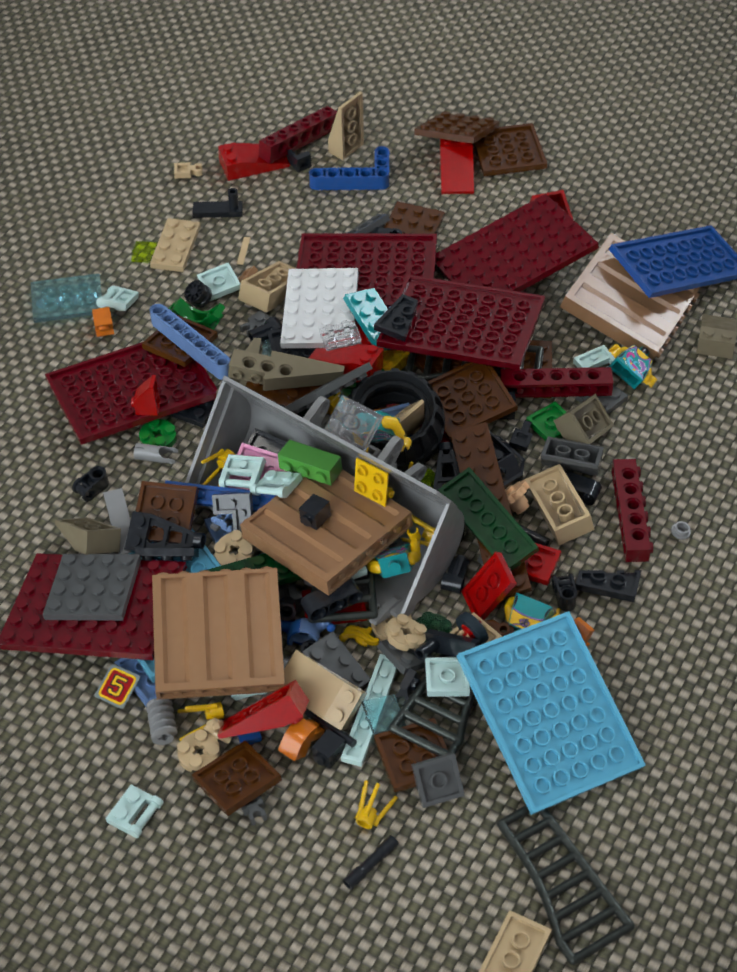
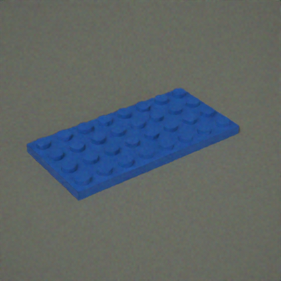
[609,225,737,298]

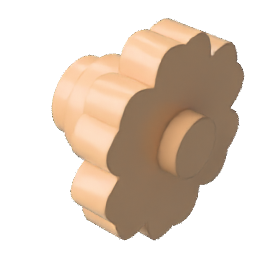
[505,479,530,515]

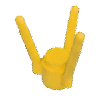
[201,449,235,486]
[401,515,436,547]
[177,702,224,741]
[355,780,398,829]

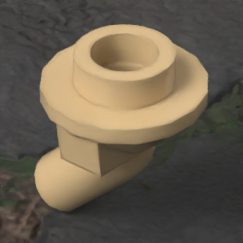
[203,718,232,745]

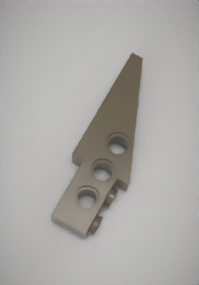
[228,348,345,391]

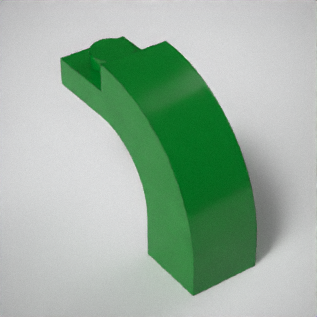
[169,297,225,330]

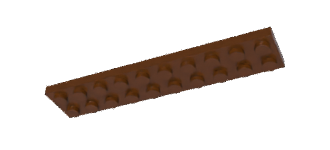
[450,422,532,599]

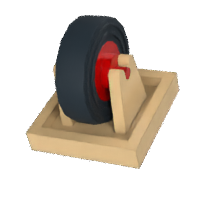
[450,612,502,645]

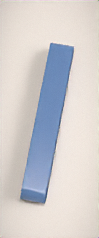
[150,304,230,380]

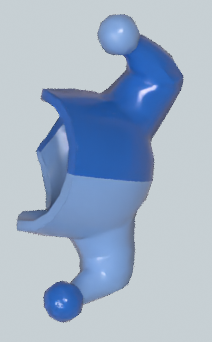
[280,618,335,645]

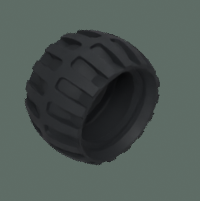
[342,368,445,472]

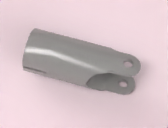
[134,443,178,464]

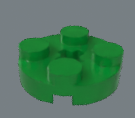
[139,419,177,447]

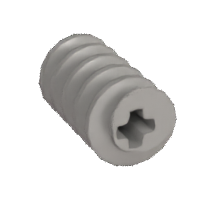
[146,698,178,745]

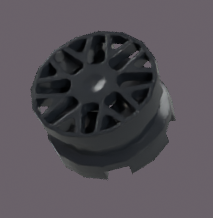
[184,280,212,308]

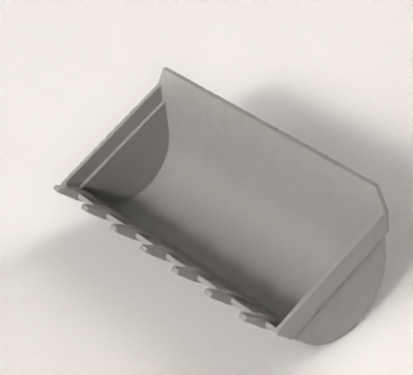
[185,375,464,626]

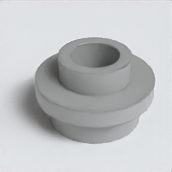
[671,521,691,540]

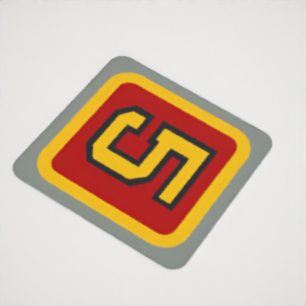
[95,664,140,709]

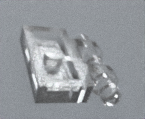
[319,320,361,351]

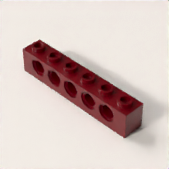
[259,106,337,164]
[500,367,613,398]
[611,459,654,562]

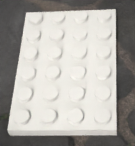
[280,268,358,348]

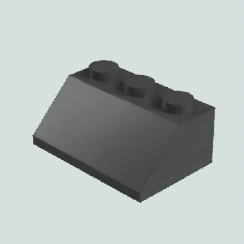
[541,436,604,476]

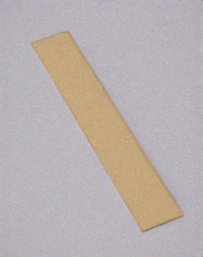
[237,237,251,265]

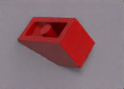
[131,375,161,416]

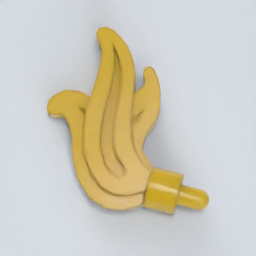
[339,625,379,647]

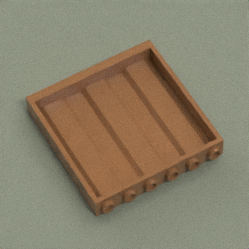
[560,233,700,361]
[240,469,413,596]
[152,567,285,700]

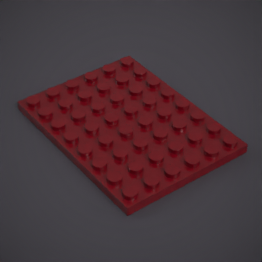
[436,194,599,292]
[296,233,437,309]
[377,275,545,370]
[45,342,217,445]
[0,553,187,660]

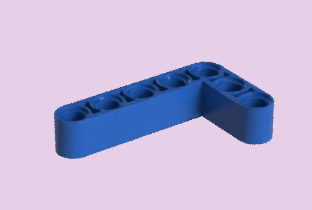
[309,146,389,190]

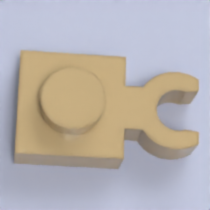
[174,162,202,179]

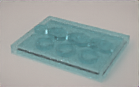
[31,273,102,323]

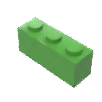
[278,439,342,486]

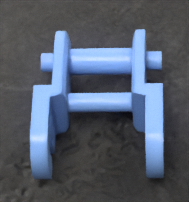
[211,514,233,532]

